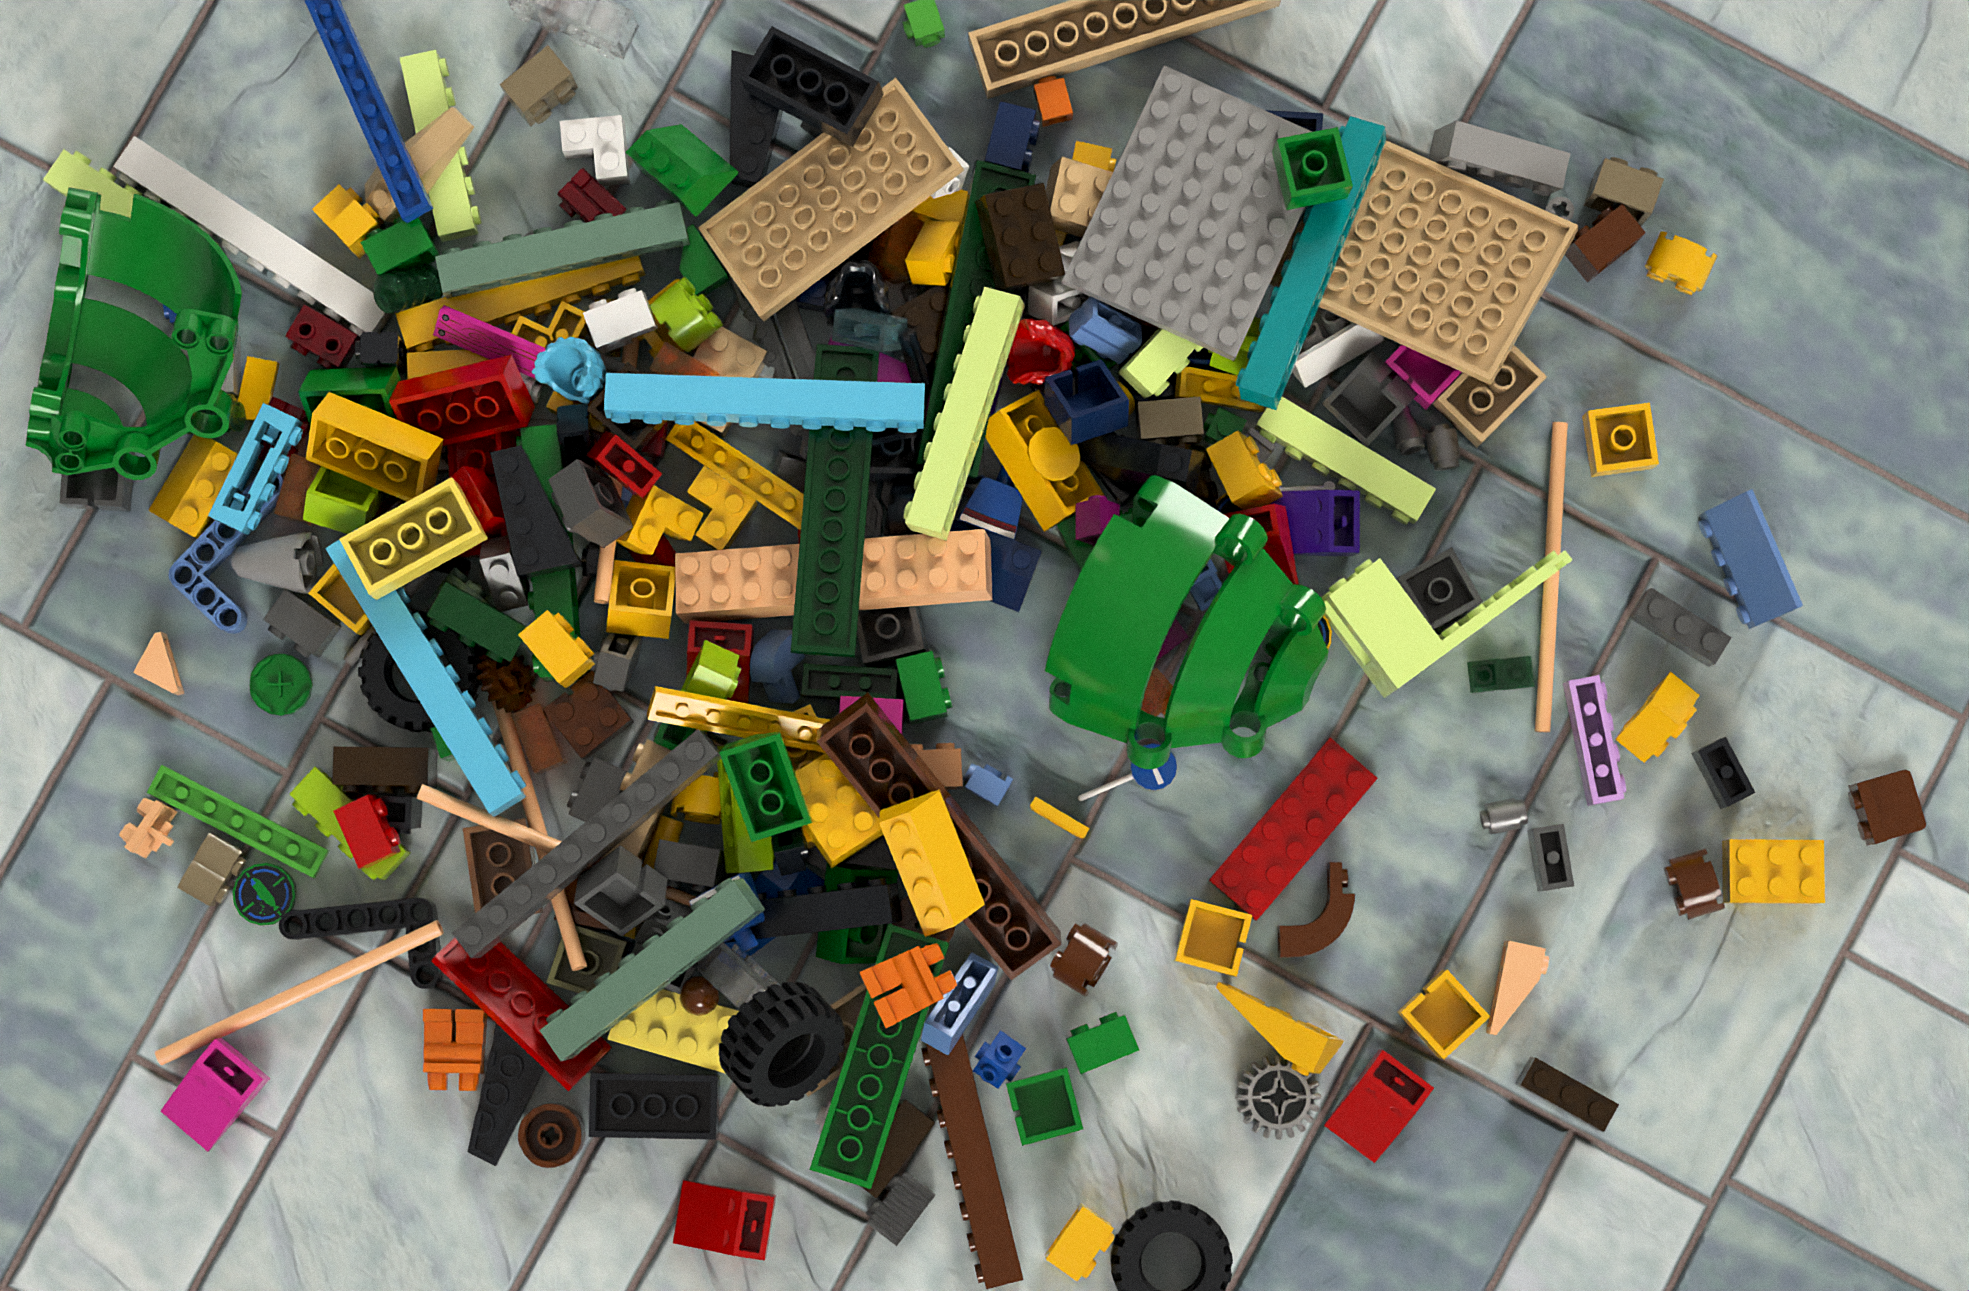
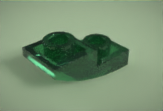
[1467,656,1535,693]

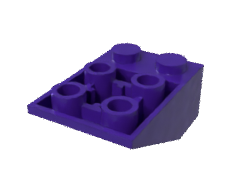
[1270,490,1360,557]

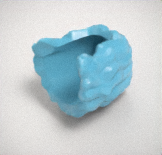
[532,337,606,404]

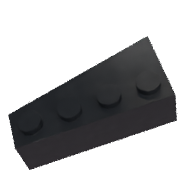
[730,50,783,188]
[490,445,583,580]

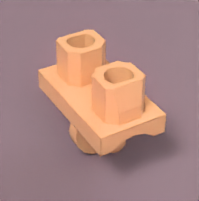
[119,798,178,859]

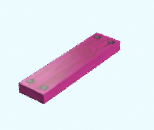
[433,305,547,384]

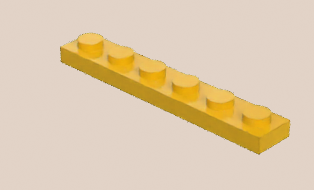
[666,421,804,530]
[647,686,830,753]

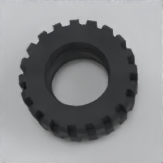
[358,611,482,733]
[719,982,845,1107]
[1110,1200,1233,1291]

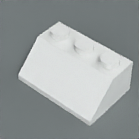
[1292,307,1384,388]

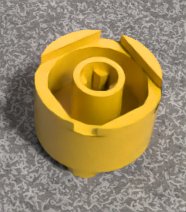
[1645,231,1718,295]
[670,772,721,824]

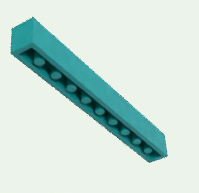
[1236,116,1387,410]

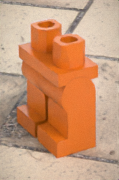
[859,943,958,1028]
[423,1009,488,1091]

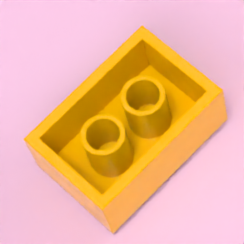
[795,753,884,868]
[1722,839,1825,904]

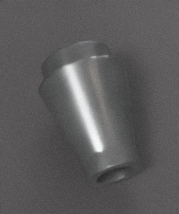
[1393,407,1426,455]

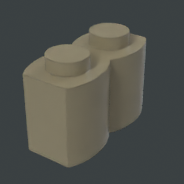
[177,833,246,906]

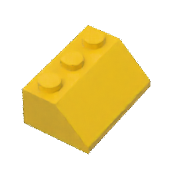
[148,434,238,539]

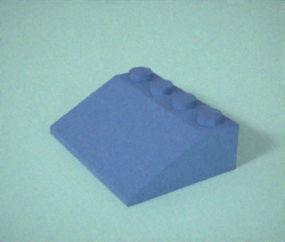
[1699,489,1803,629]

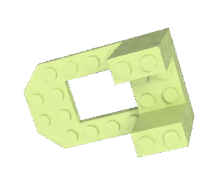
[1321,550,1572,698]

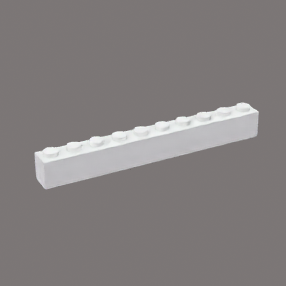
[113,136,396,337]

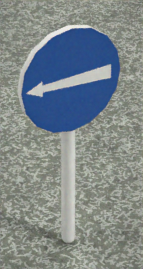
[1078,743,1177,801]

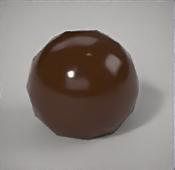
[679,976,720,1016]

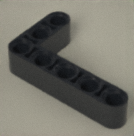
[279,898,443,989]

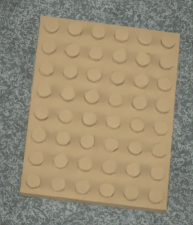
[1270,141,1578,385]

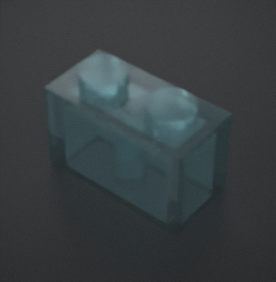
[832,307,908,352]

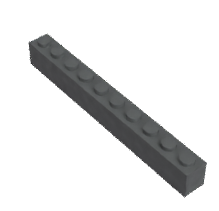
[452,729,721,958]

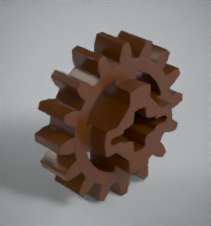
[476,651,535,713]

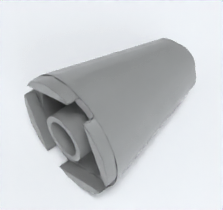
[231,531,323,594]

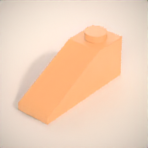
[1486,941,1549,1035]

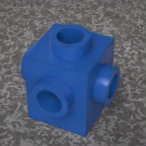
[972,1030,1026,1089]

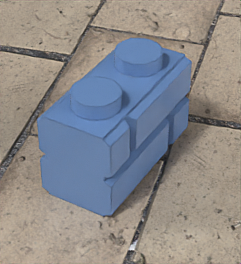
[1069,297,1142,364]

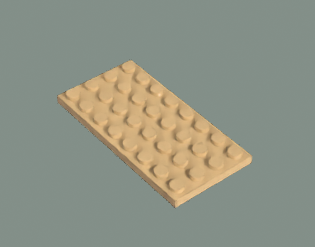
[698,78,964,321]

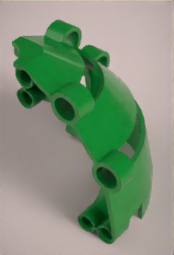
[25,187,242,480]
[1045,475,1329,769]

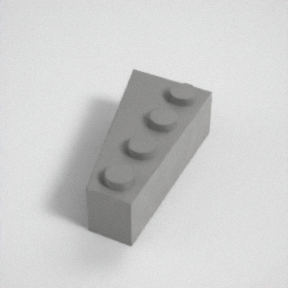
[1428,120,1570,196]

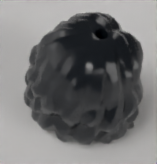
[823,259,890,328]

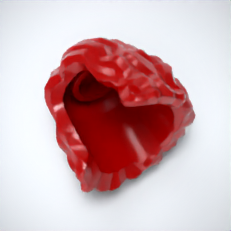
[1007,319,1075,385]

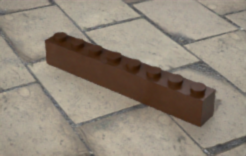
[921,1034,1023,1289]

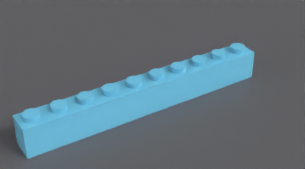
[604,373,925,433]
[325,528,527,817]

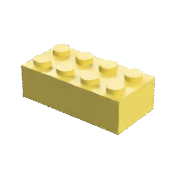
[339,477,488,600]
[607,988,739,1074]

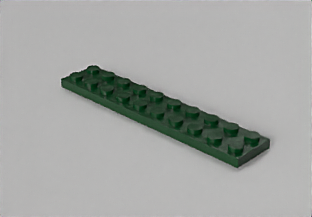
[915,160,1036,478]
[791,344,880,658]

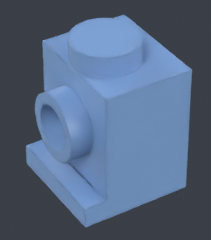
[963,763,1013,807]

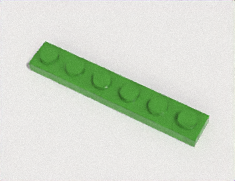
[147,765,330,878]

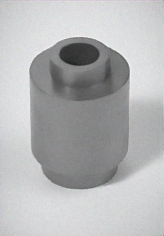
[1425,424,1461,471]
[1479,798,1528,834]

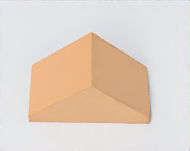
[133,631,185,695]

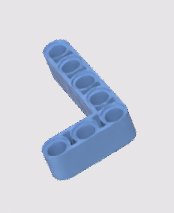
[168,473,289,634]

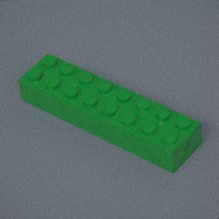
[516,424,584,682]
[809,924,950,1189]

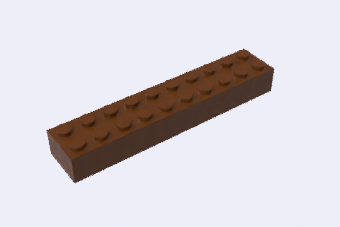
[816,692,1062,980]

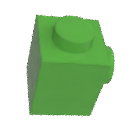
[902,0,945,48]

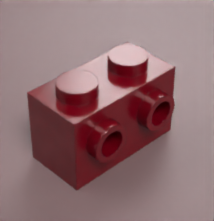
[285,305,360,369]

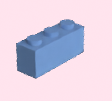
[921,952,999,1055]

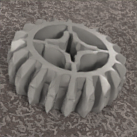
[1235,1054,1321,1140]

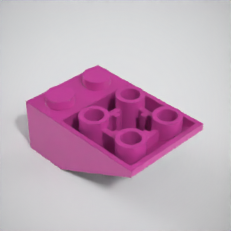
[160,1038,270,1152]

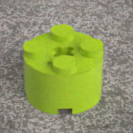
[650,277,723,352]

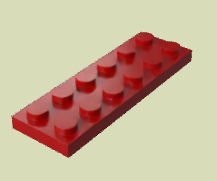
[1208,738,1378,921]
[431,938,612,1092]

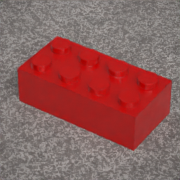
[389,354,535,446]

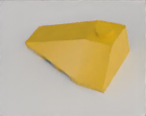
[1216,982,1344,1076]

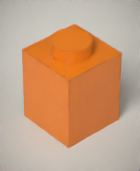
[1033,76,1073,127]

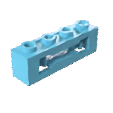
[208,403,303,535]

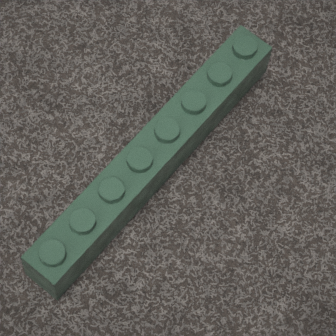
[435,200,690,299]
[539,878,765,1061]

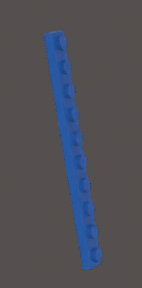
[304,0,434,223]

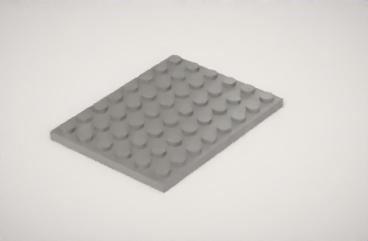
[1062,65,1312,361]

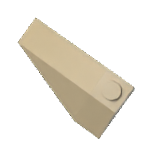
[365,107,474,222]

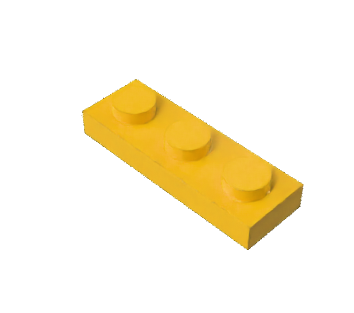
[1174,366,1265,413]

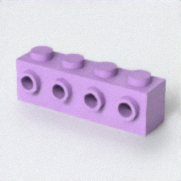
[1563,675,1626,806]

